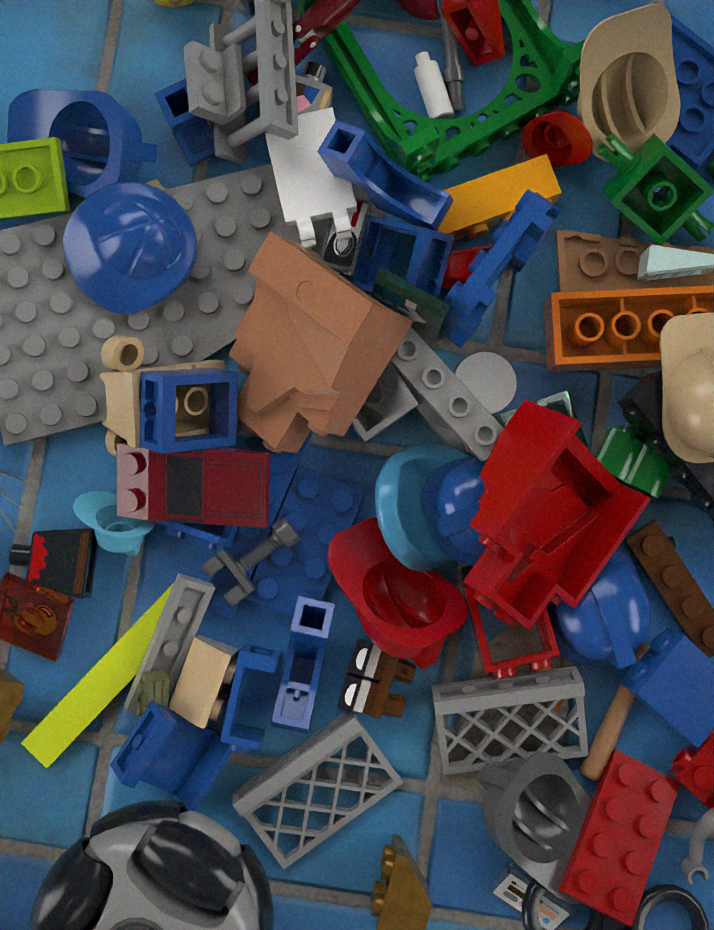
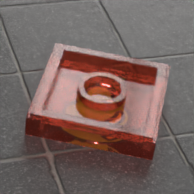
[0,572,75,662]

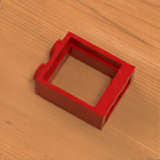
[462,585,560,680]

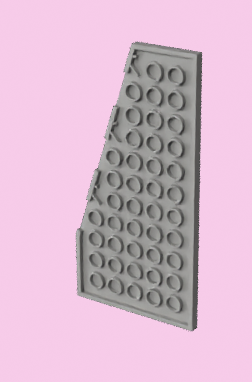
[0,163,387,447]

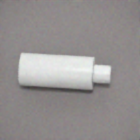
[414,51,455,119]

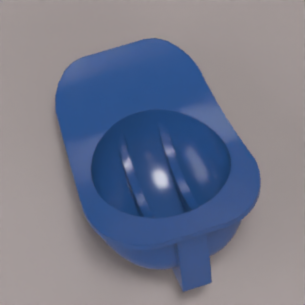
[7,89,157,198]
[422,455,488,564]
[546,540,651,669]

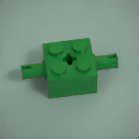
[597,133,714,246]

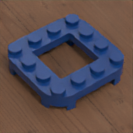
[435,189,562,349]

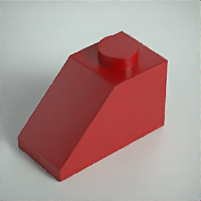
[440,0,505,67]

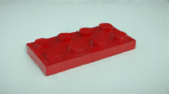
[558,749,680,927]

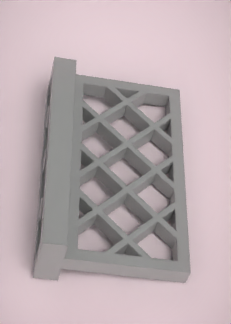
[431,666,589,775]
[232,710,403,870]

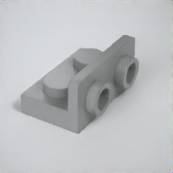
[184,40,246,126]

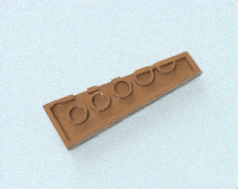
[554,230,714,292]

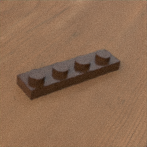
[623,520,714,658]

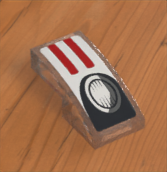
[319,198,373,276]

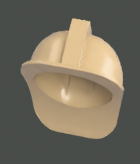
[577,3,680,162]
[659,312,714,463]

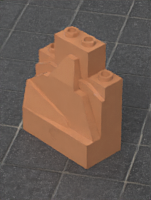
[228,231,413,454]

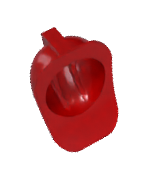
[327,517,468,670]

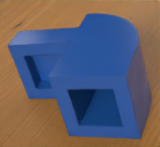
[155,78,215,167]

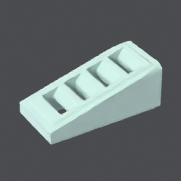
[637,245,714,281]

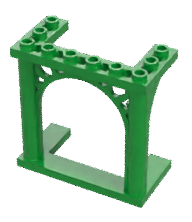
[298,0,586,183]

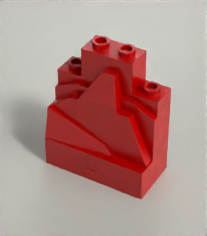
[463,399,651,630]

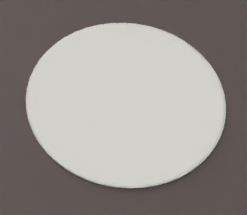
[455,352,517,414]

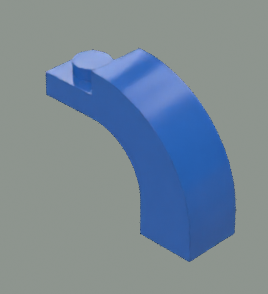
[271,596,335,734]

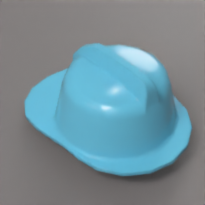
[73,491,155,557]

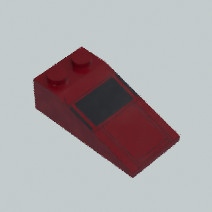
[117,441,271,528]

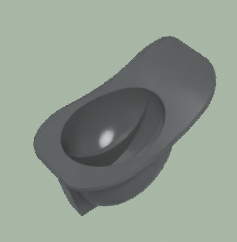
[476,752,592,904]

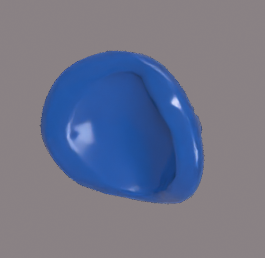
[63,181,198,314]

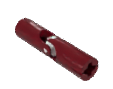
[245,0,364,86]

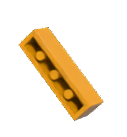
[416,154,562,246]

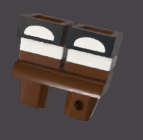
[337,637,417,719]

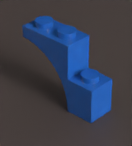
[317,120,454,231]

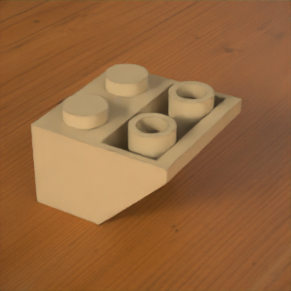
[168,634,240,729]

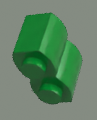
[594,425,670,500]

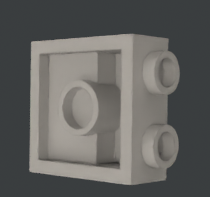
[351,361,424,442]

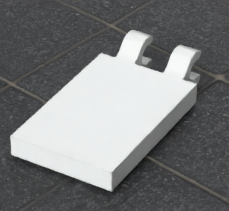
[265,107,357,248]

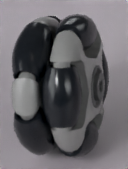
[30,800,274,930]

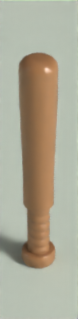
[580,643,650,781]

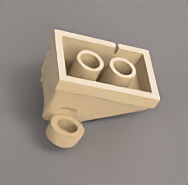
[100,335,225,458]

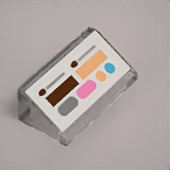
[488,862,574,930]

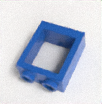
[352,215,454,309]
[140,368,239,454]

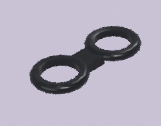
[521,879,709,930]

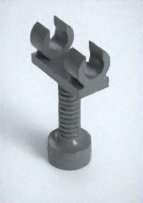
[201,516,301,607]

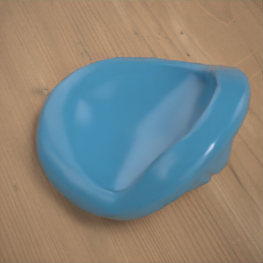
[375,444,469,572]

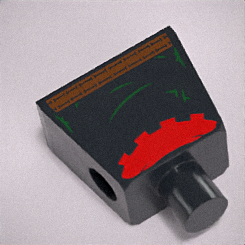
[9,528,99,599]

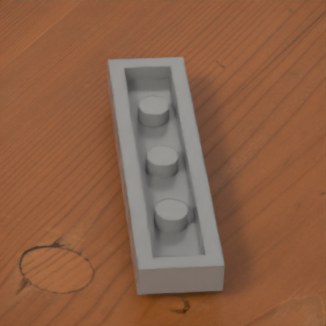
[124,573,215,714]

